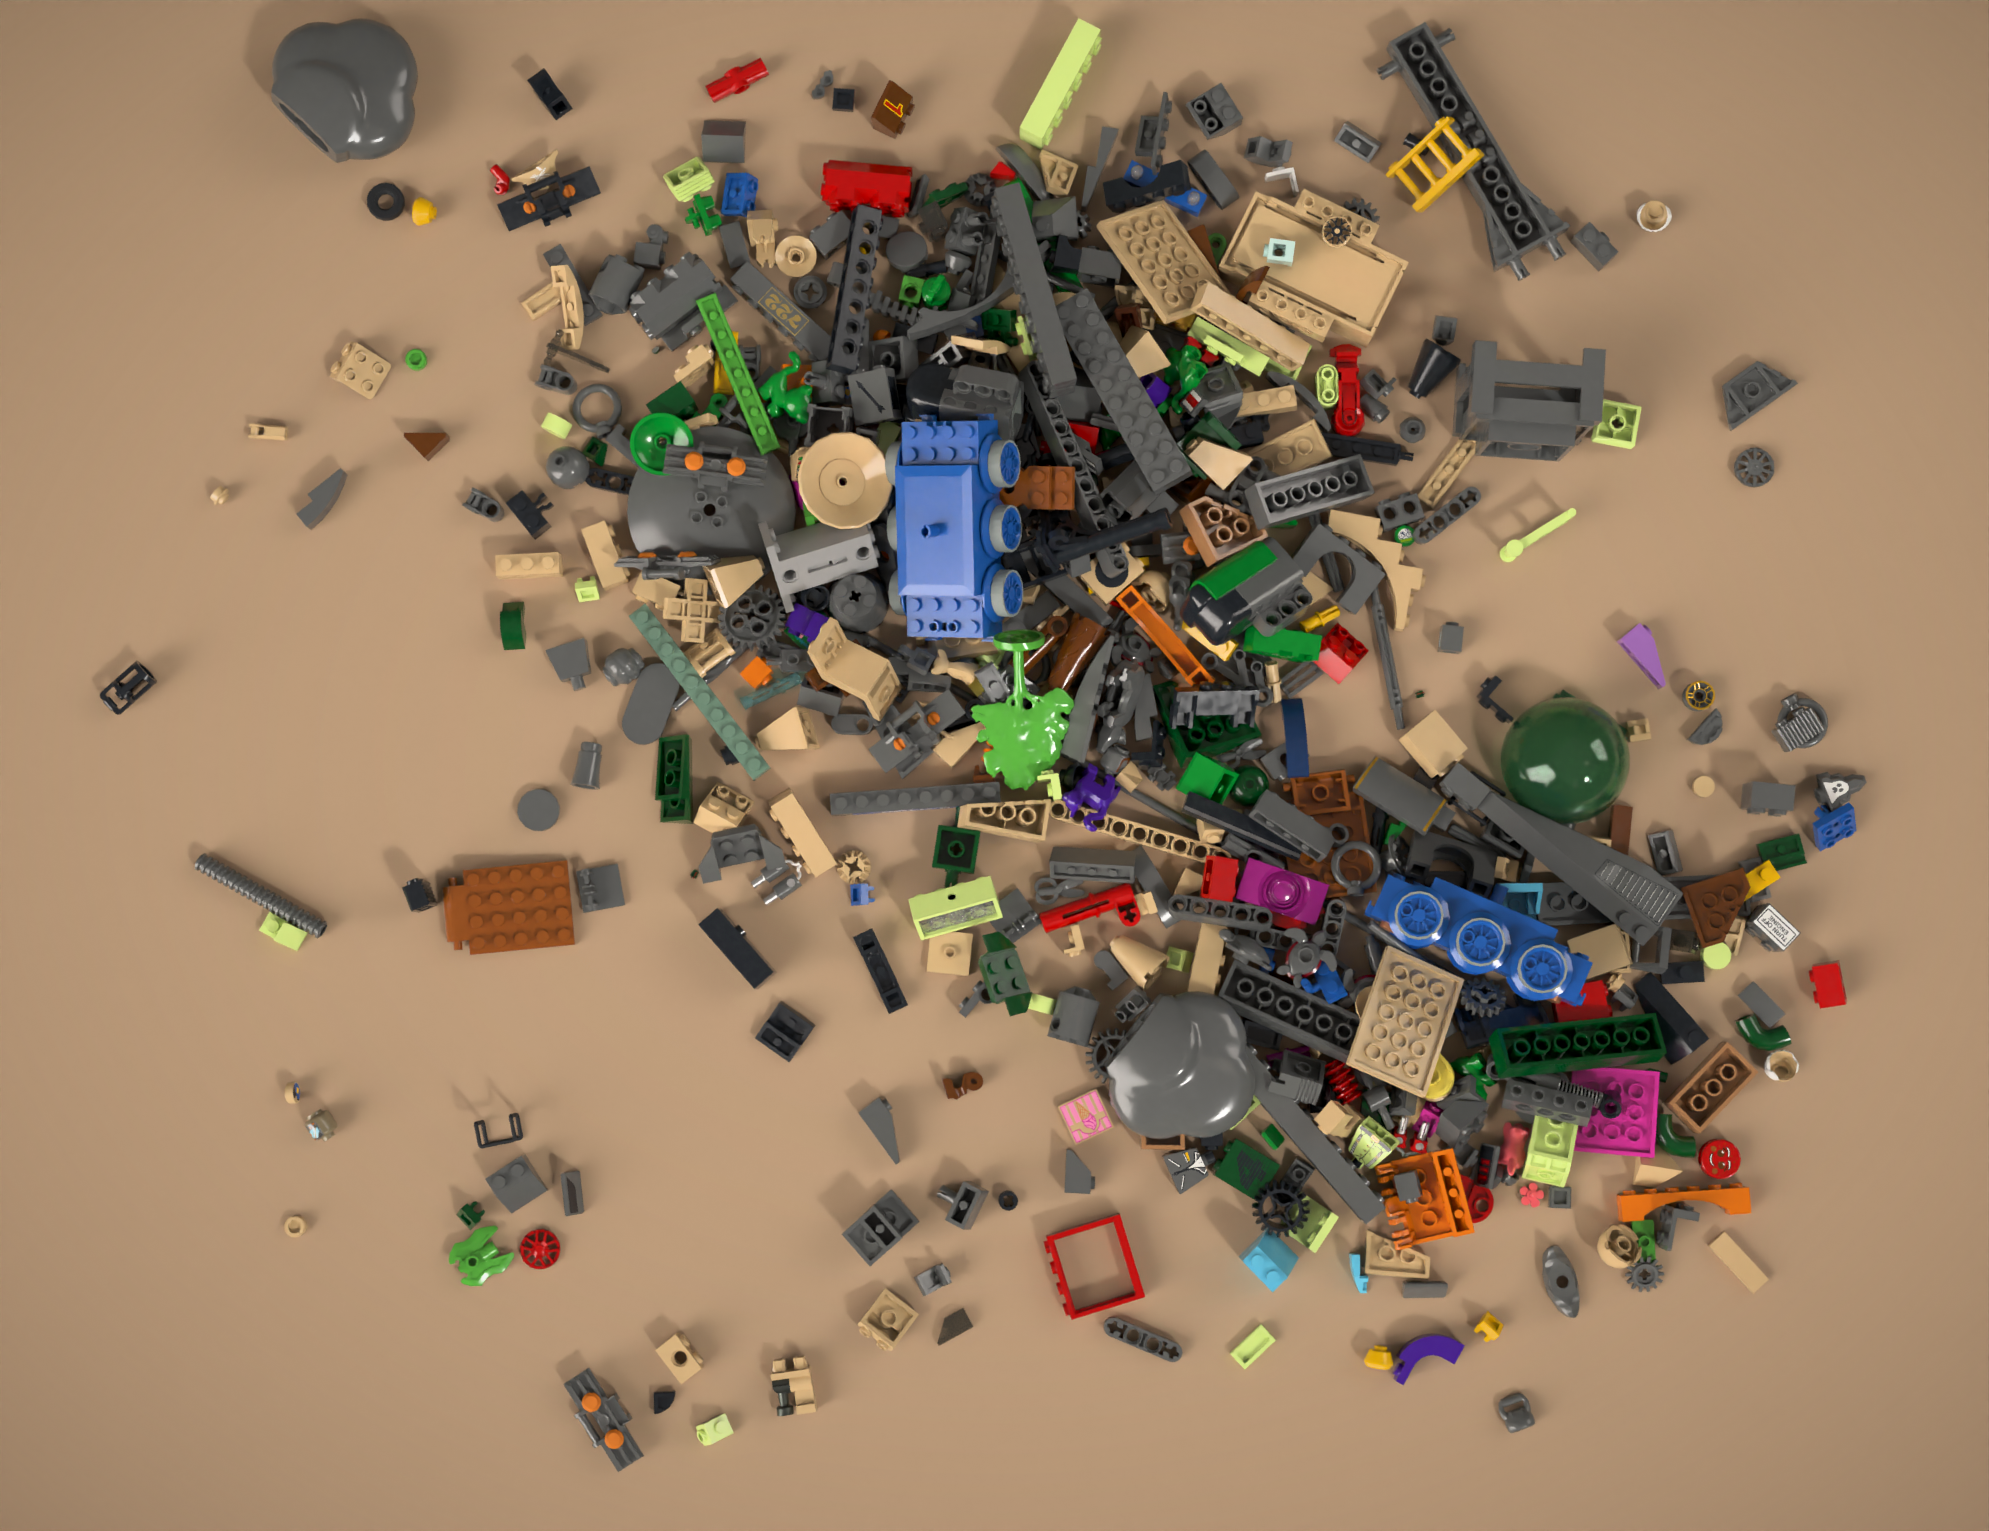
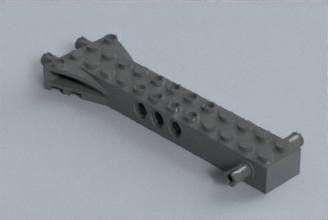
[1377,22,1570,281]

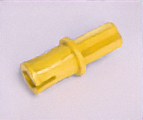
[1299,605,1340,633]

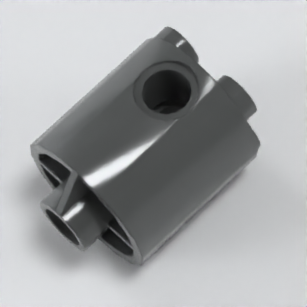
[588,254,645,315]
[1047,986,1100,1048]

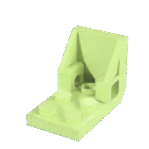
[1521,1115,1578,1187]

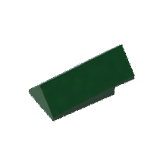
[655,735,693,824]

